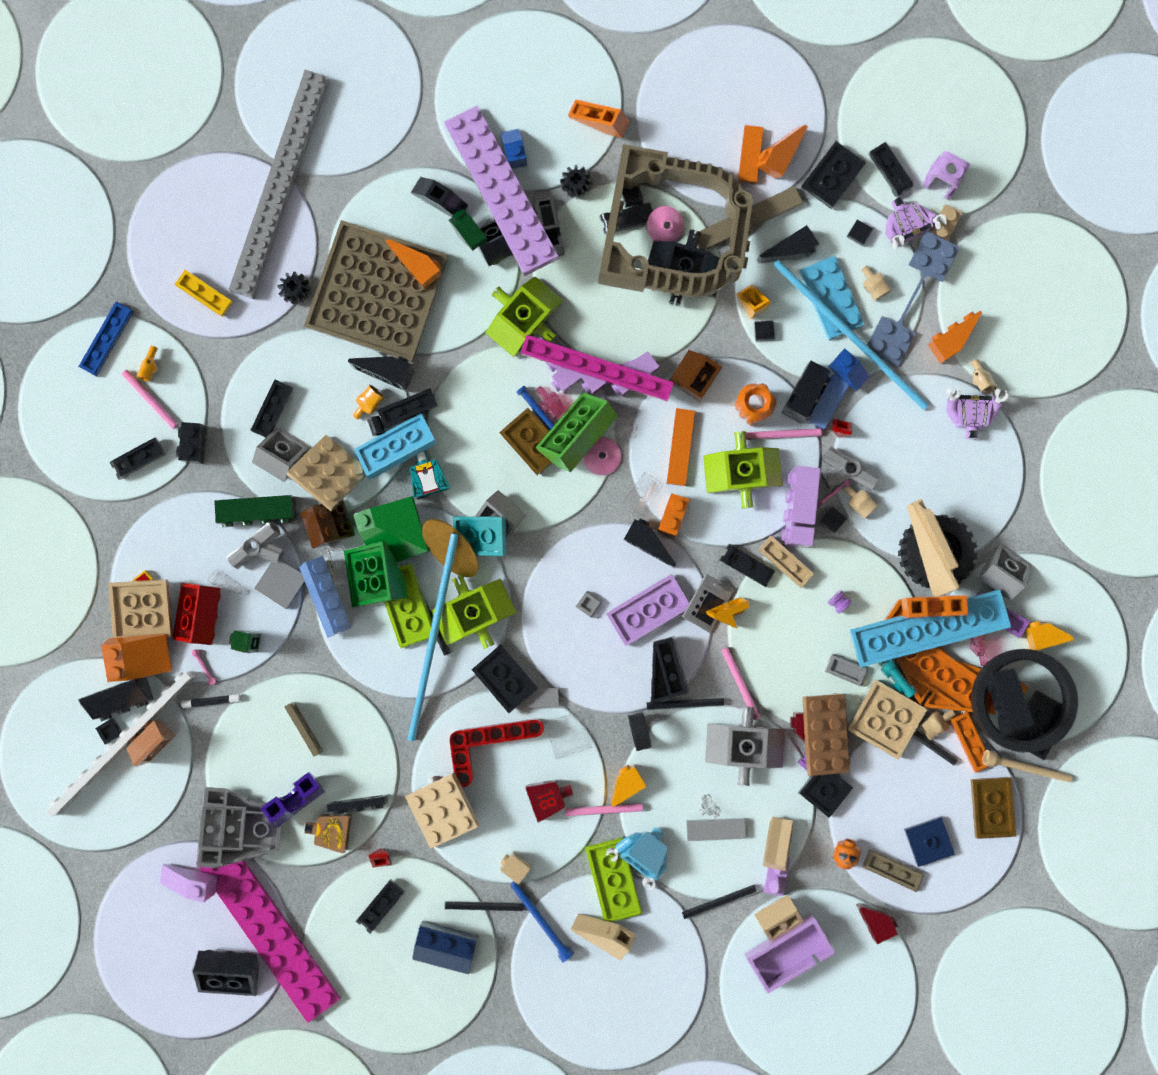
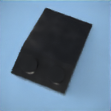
[348,356,415,392]

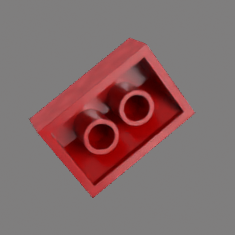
[172,583,221,645]

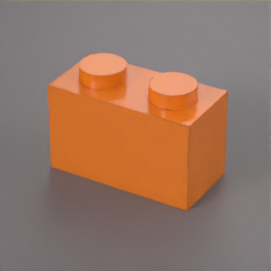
[657,493,690,537]

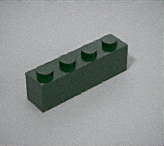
[214,495,296,528]

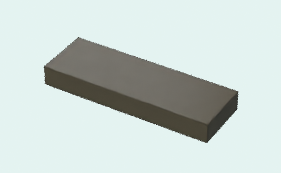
[284,702,323,757]
[862,849,924,892]

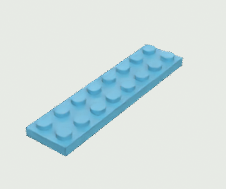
[849,590,1011,667]

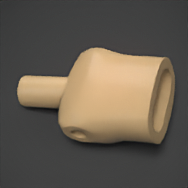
[861,265,892,301]
[971,359,998,394]
[844,485,878,519]
[919,710,956,740]

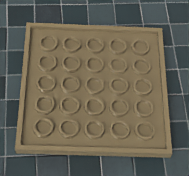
[304,220,449,363]

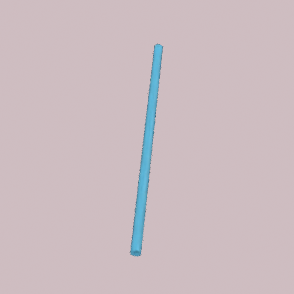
[773,260,929,410]
[408,533,459,741]

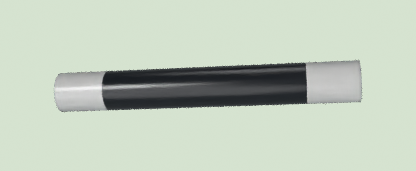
[181,694,241,708]

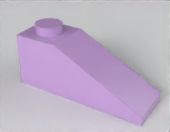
[160,864,217,903]

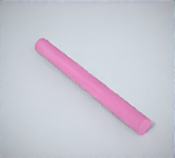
[122,370,179,429]
[746,428,821,440]
[721,647,761,720]
[565,803,643,816]

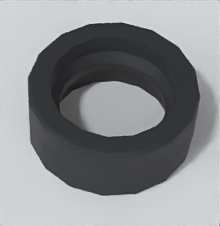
[628,712,652,751]

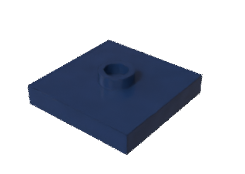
[904,816,955,867]

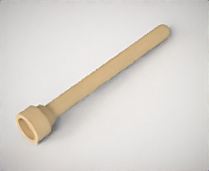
[982,750,1072,782]

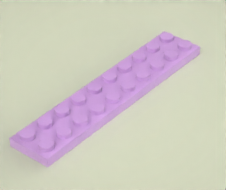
[444,106,559,276]

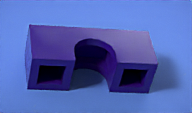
[260,772,325,828]

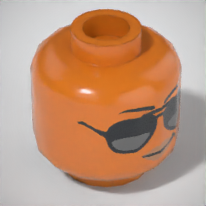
[833,838,861,870]

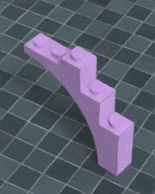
[538,337,660,397]

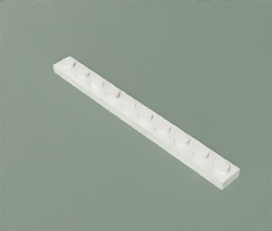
[47,672,196,817]

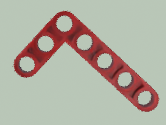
[449,718,544,787]

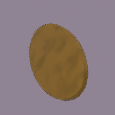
[422,519,479,577]

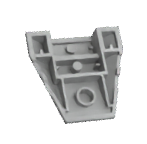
[197,787,281,868]

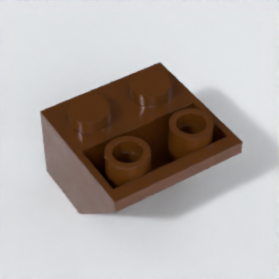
[669,350,722,402]
[300,500,355,549]

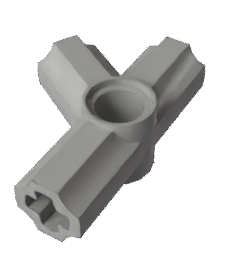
[821,446,880,491]
[227,521,284,570]

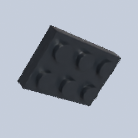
[801,141,866,209]
[471,644,539,714]
[1010,690,1062,760]

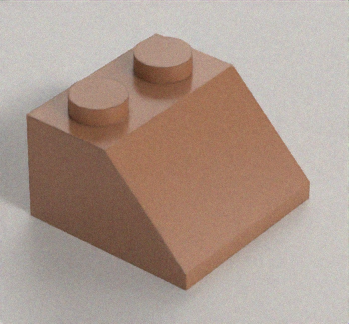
[126,719,176,767]

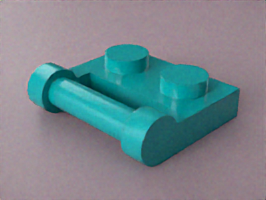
[880,660,917,698]

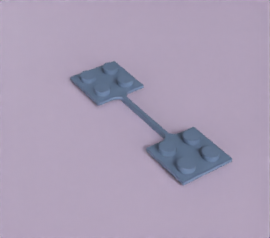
[867,231,960,367]

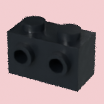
[176,422,207,464]

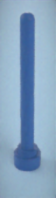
[511,881,575,963]

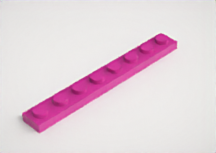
[521,335,674,402]

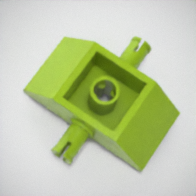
[485,276,563,358]
[703,431,783,509]
[431,574,516,649]

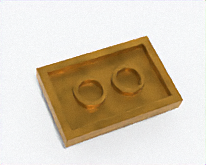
[499,408,552,476]
[970,777,1016,839]

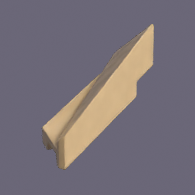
[907,499,959,597]

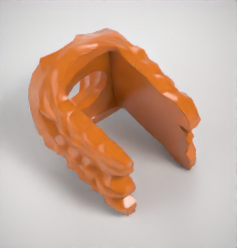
[734,383,777,426]

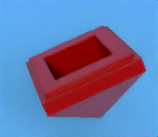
[832,419,852,438]
[369,848,392,868]

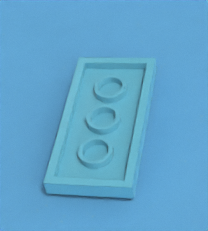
[799,256,865,340]
[354,413,437,480]

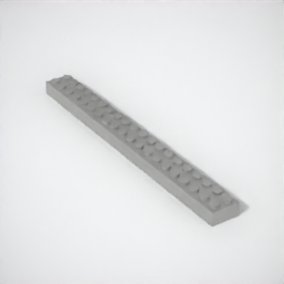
[229,69,329,299]

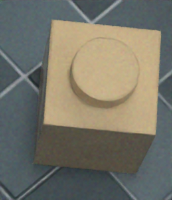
[500,852,531,885]

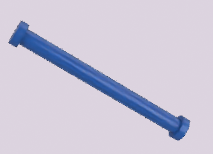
[516,385,555,430]

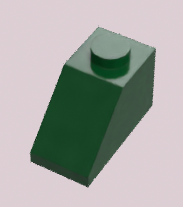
[448,209,488,251]
[229,630,261,653]

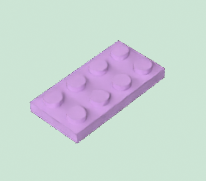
[606,574,689,646]

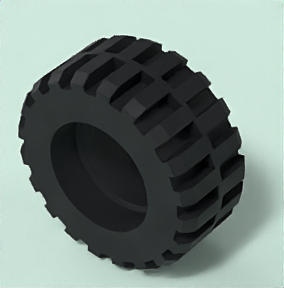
[898,515,978,588]

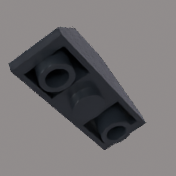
[411,177,469,217]

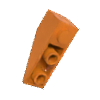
[928,310,982,364]

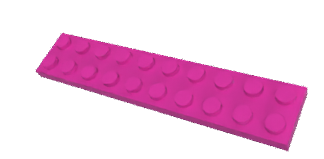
[196,860,341,1023]

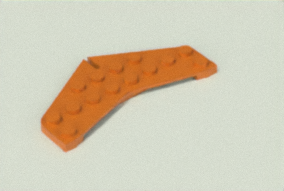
[884,599,1028,714]

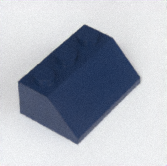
[412,921,479,974]

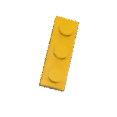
[174,270,233,318]

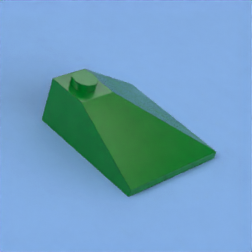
[353,496,430,562]
[344,541,408,607]

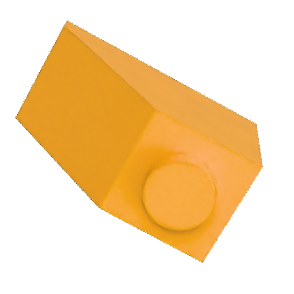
[1025,620,1074,650]
[611,764,647,807]

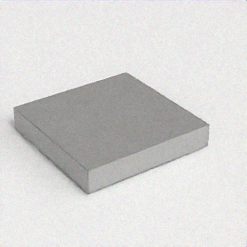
[254,560,305,609]

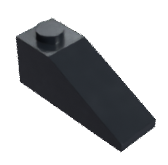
[757,225,819,263]
[623,518,676,568]

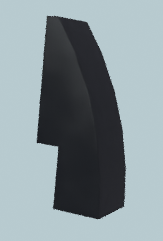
[534,196,565,257]

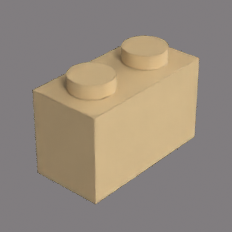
[754,895,804,942]

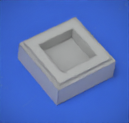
[575,591,602,618]

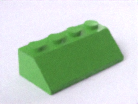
[536,392,618,473]

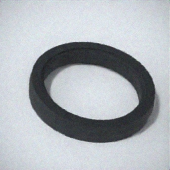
[971,649,1078,752]

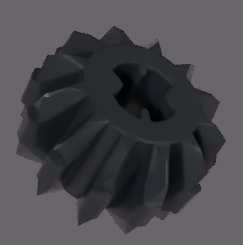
[560,165,592,199]
[277,271,311,305]

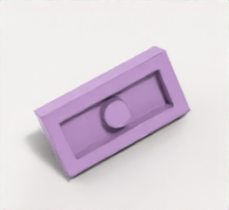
[763,857,790,896]

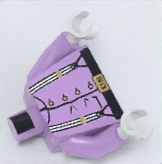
[885,197,947,249]
[946,387,1008,439]

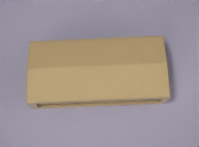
[762,816,794,871]

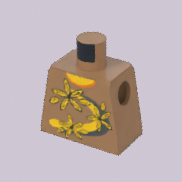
[305,813,352,854]

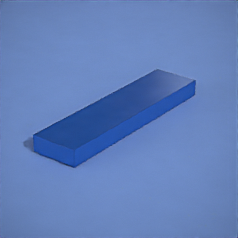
[78,301,134,377]

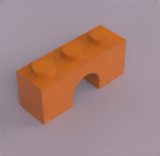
[902,595,968,618]

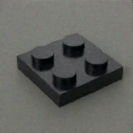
[798,773,853,818]

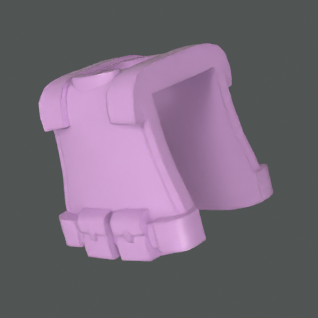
[923,151,970,199]

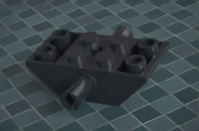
[648,230,720,306]

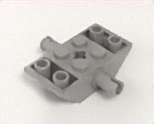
[705,707,785,786]

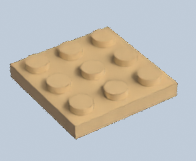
[287,435,366,511]
[108,579,173,638]
[847,680,927,760]
[405,772,480,849]

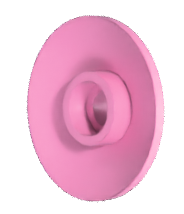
[647,206,684,242]
[583,437,621,475]

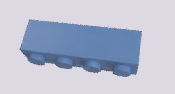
[299,556,352,638]

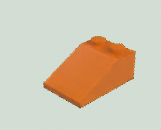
[101,634,172,682]

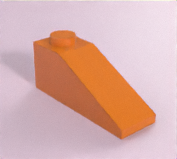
[568,99,630,138]
[757,125,808,179]
[386,239,442,289]

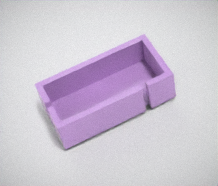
[781,466,820,548]
[744,913,835,994]

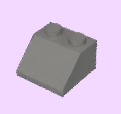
[252,428,309,482]
[475,490,526,539]
[979,544,1032,600]

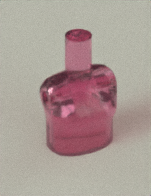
[536,386,568,421]
[969,634,988,667]

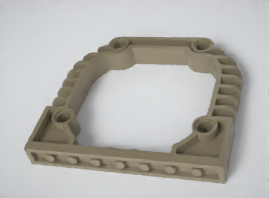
[598,144,755,298]

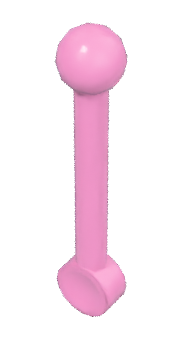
[818,479,850,506]
[192,649,217,685]

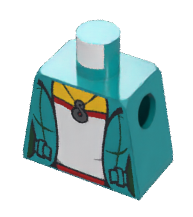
[410,452,451,499]

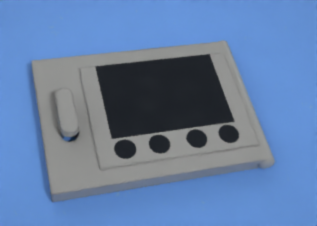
[682,574,734,633]

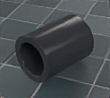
[367,415,385,436]

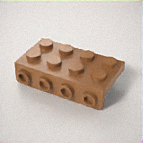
[802,693,850,776]

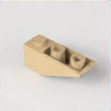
[570,914,636,961]

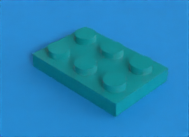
[452,516,507,556]

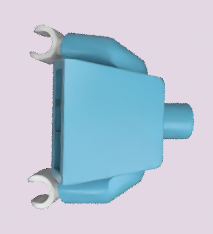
[606,827,667,890]

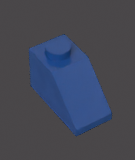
[500,129,527,169]
[828,348,869,392]

